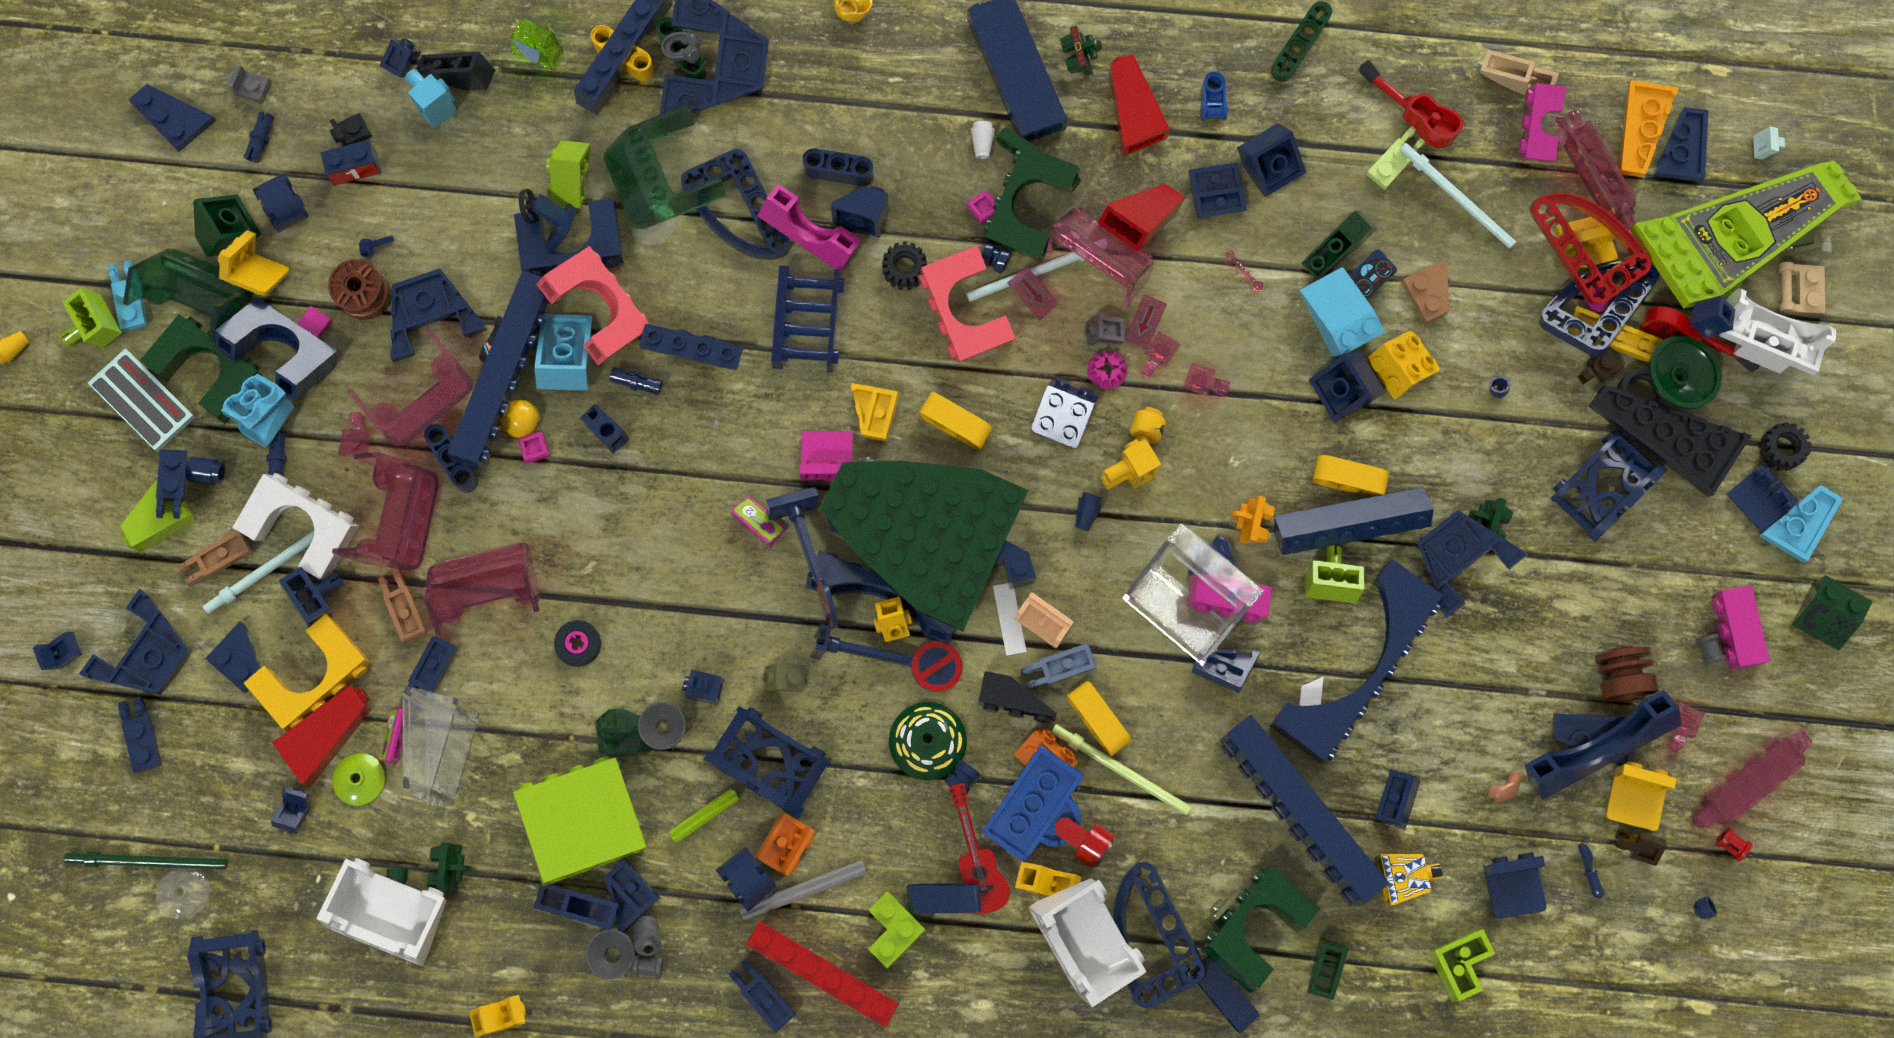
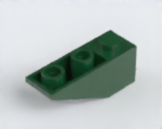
[1301,210,1377,280]

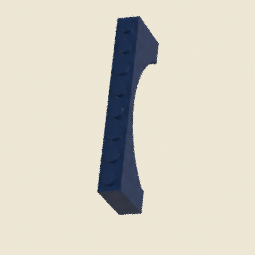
[1270,559,1443,764]

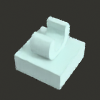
[1753,126,1786,160]

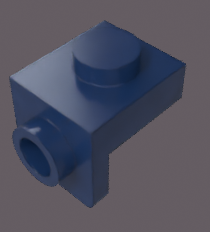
[33,632,82,670]
[271,787,311,834]

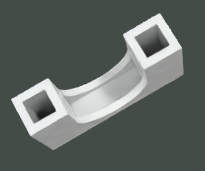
[232,473,359,579]

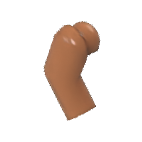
[1488,771,1523,802]

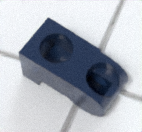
[580,404,629,454]

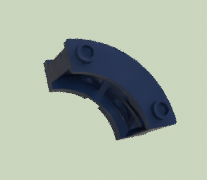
[1550,430,1668,542]
[704,706,831,818]
[187,930,272,1038]

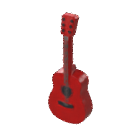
[948,783,1010,914]

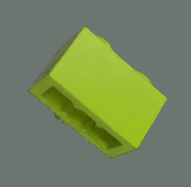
[60,287,122,348]
[1305,545,1364,604]

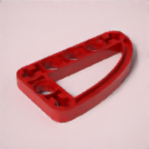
[1530,193,1651,304]

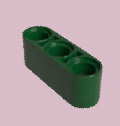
[656,17,706,80]

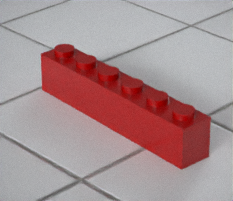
[746,921,899,1028]

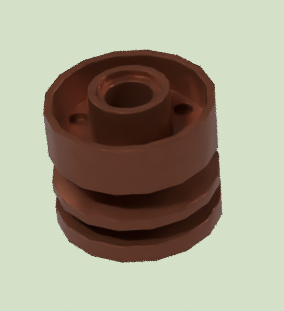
[328,259,392,320]
[1594,645,1659,702]

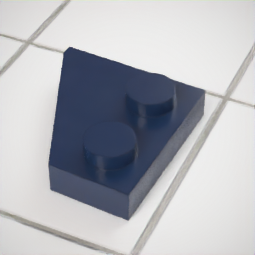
[604,858,661,933]

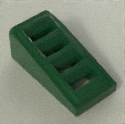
[1307,937,1349,1000]

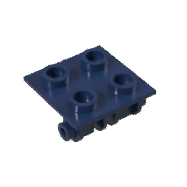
[1727,463,1799,532]

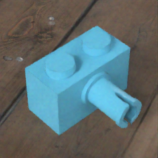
[405,69,457,129]

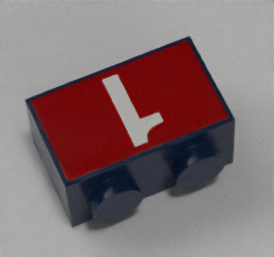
[320,140,382,186]

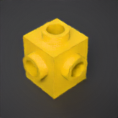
[873,597,913,642]

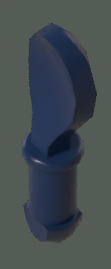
[1578,843,1604,899]

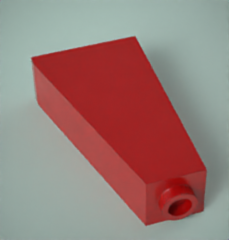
[1109,54,1170,157]
[1097,183,1185,252]
[272,685,372,787]

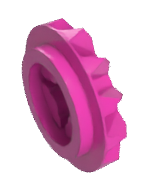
[1087,350,1128,390]

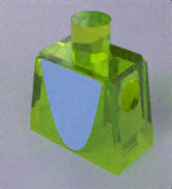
[510,18,564,71]

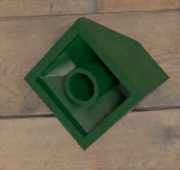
[193,194,261,257]

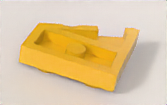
[851,383,900,442]

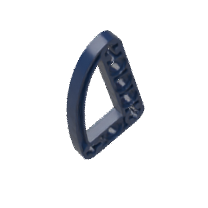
[681,149,791,260]
[1539,261,1659,357]
[1114,862,1207,1009]

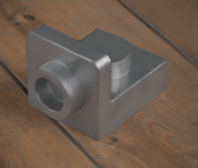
[228,65,271,104]
[1085,314,1126,346]

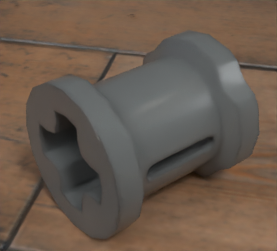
[1695,633,1727,665]
[633,952,664,979]

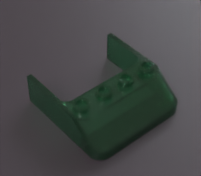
[603,104,727,229]

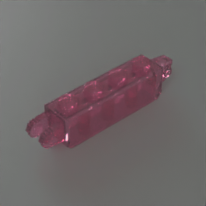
[1555,109,1636,231]
[1692,729,1813,828]

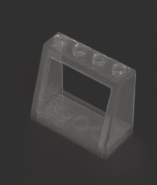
[1122,523,1264,665]
[403,686,480,808]

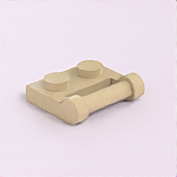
[1778,262,1826,316]

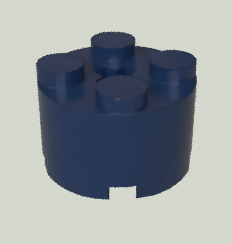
[252,173,308,233]
[716,847,777,912]

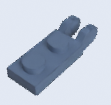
[1020,643,1097,690]

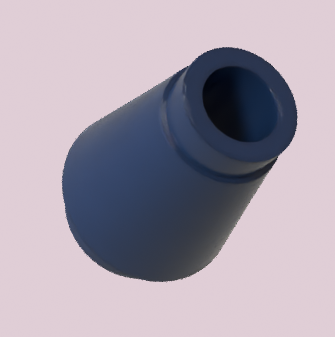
[1075,492,1103,532]

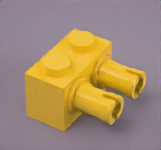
[1101,439,1162,490]

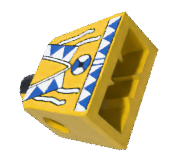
[1375,854,1443,907]

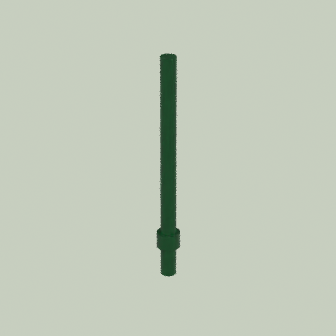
[64,851,227,870]

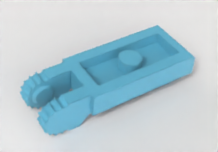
[108,260,148,332]

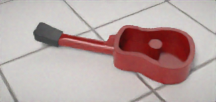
[1359,60,1464,148]
[1640,306,1760,372]

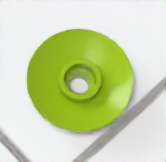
[332,753,386,806]

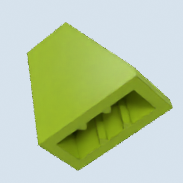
[120,480,196,553]

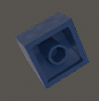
[1237,123,1306,197]
[831,186,889,238]
[1309,350,1386,422]

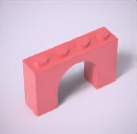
[918,245,1016,364]
[536,246,648,366]

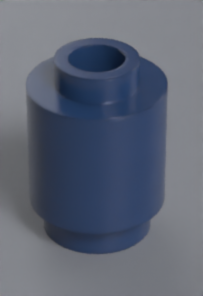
[186,457,225,485]

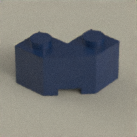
[993,540,1036,590]

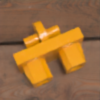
[1231,495,1275,545]

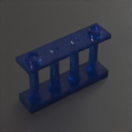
[771,266,844,372]

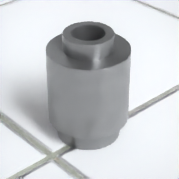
[633,916,662,956]

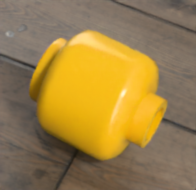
[1129,407,1166,444]

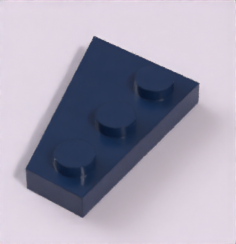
[128,84,216,152]
[1653,107,1709,182]
[1552,713,1633,766]

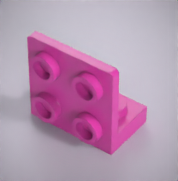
[799,431,853,481]

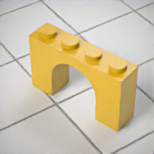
[244,614,372,731]

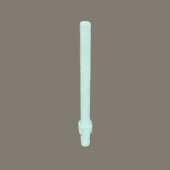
[1399,143,1516,249]
[966,240,1107,302]
[203,530,314,614]

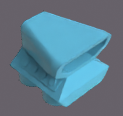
[221,374,295,448]

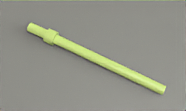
[1051,724,1191,815]

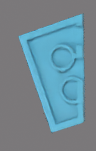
[1759,485,1843,563]

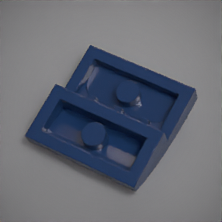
[1188,163,1247,218]

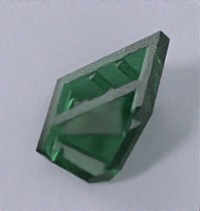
[595,709,650,758]

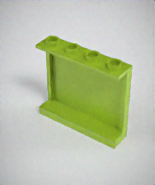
[513,756,646,887]

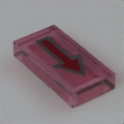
[1007,266,1059,320]
[1125,295,1167,350]

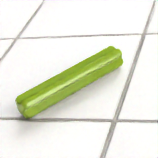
[669,788,739,843]

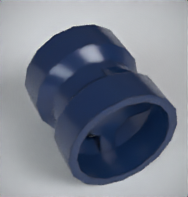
[981,242,1011,274]
[944,760,981,794]

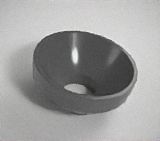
[638,702,686,750]
[586,929,635,979]

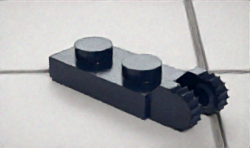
[156,449,188,519]
[401,635,458,711]
[118,696,162,773]
[728,959,796,1033]

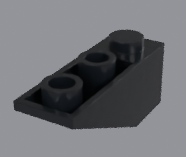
[978,671,1057,723]

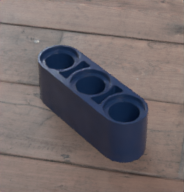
[803,148,874,186]
[424,424,478,493]
[906,883,981,914]
[1189,956,1260,1034]

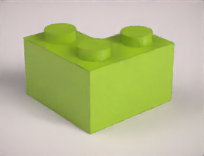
[546,140,590,208]
[868,891,926,969]
[1428,929,1495,1002]

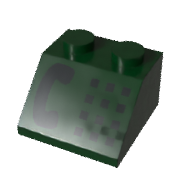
[1792,575,1873,650]

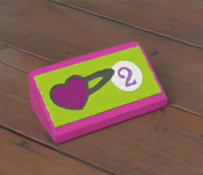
[731,496,787,548]
[378,709,410,764]

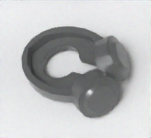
[661,32,702,63]

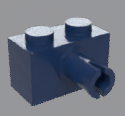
[278,567,345,628]

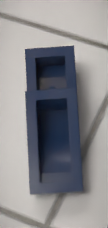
[533,883,619,930]

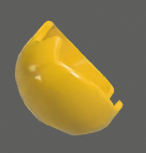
[833,0,873,23]
[500,399,541,438]

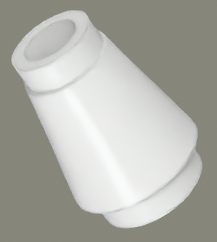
[971,121,995,159]

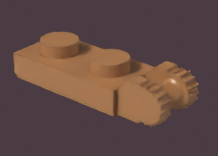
[177,530,254,587]
[378,569,428,644]

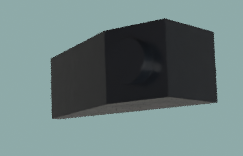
[416,51,495,91]

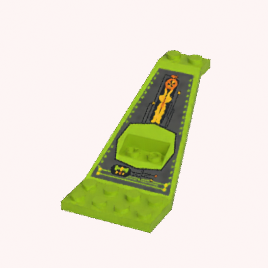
[1630,161,1862,309]

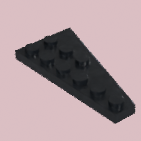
[1588,385,1752,497]

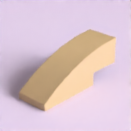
[1480,49,1559,95]

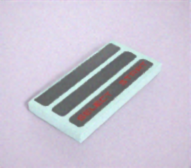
[88,348,196,452]

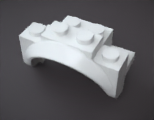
[1719,288,1836,376]

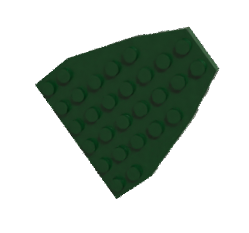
[820,460,1028,632]

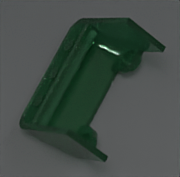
[123,248,254,343]

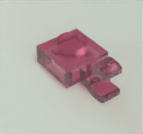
[1141,331,1180,378]
[1183,363,1230,397]
[338,412,370,459]
[1666,702,1704,752]

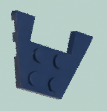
[390,268,487,363]
[1417,510,1528,618]
[79,589,191,695]

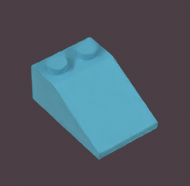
[1299,267,1385,357]
[534,314,593,390]

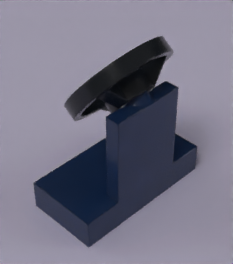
[519,189,577,252]

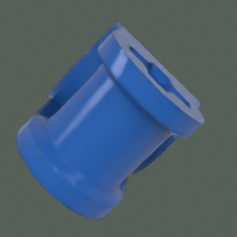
[1200,71,1228,121]

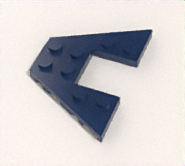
[659,0,769,124]

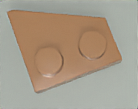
[1402,259,1449,324]

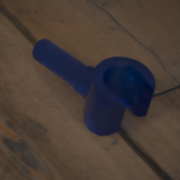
[359,235,394,257]

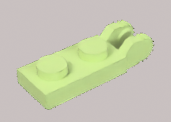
[1366,126,1426,190]

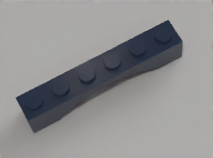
[574,0,673,115]
[806,550,956,645]
[1525,690,1682,800]

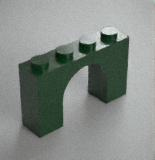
[983,145,1080,262]
[140,314,263,425]
[1201,865,1321,993]

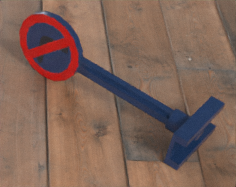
[766,487,838,630]
[810,624,962,692]

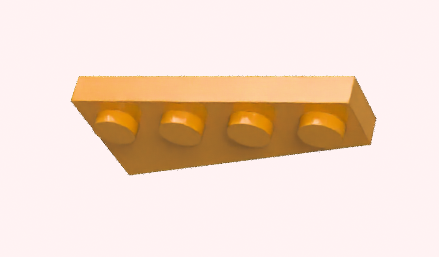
[1619,80,1679,178]

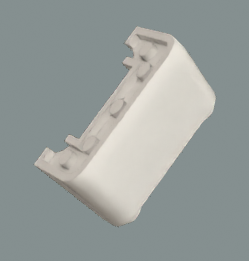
[316,858,447,966]
[1028,878,1146,1007]

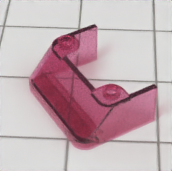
[1047,207,1154,308]
[346,327,473,446]
[332,452,439,570]
[424,543,540,637]

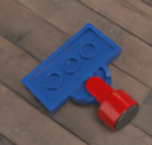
[981,745,1115,868]

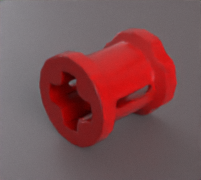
[1715,827,1753,862]

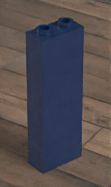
[967,0,1067,142]

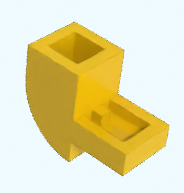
[1015,862,1082,897]
[469,995,526,1038]

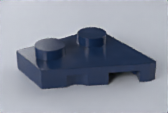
[205,621,261,693]
[1192,648,1260,693]

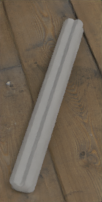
[740,861,866,920]

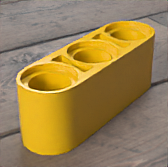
[591,25,655,82]
[918,392,993,451]
[1312,455,1390,497]
[1066,680,1132,757]

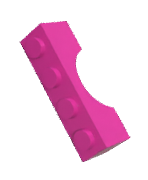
[758,184,861,272]

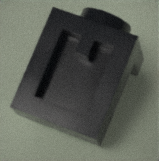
[329,113,372,146]

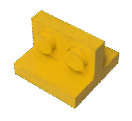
[1554,217,1619,272]

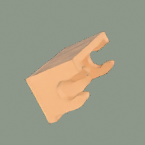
[1014,592,1074,649]

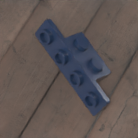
[639,324,743,371]

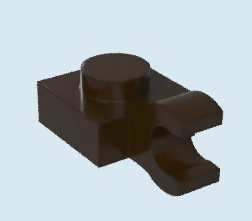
[1577,347,1624,385]
[1615,829,1667,866]

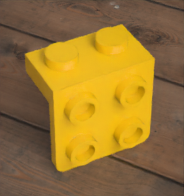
[218,230,289,296]
[1366,331,1440,400]
[1605,762,1677,831]

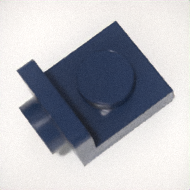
[379,38,421,78]

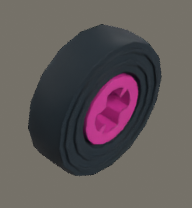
[554,620,601,667]

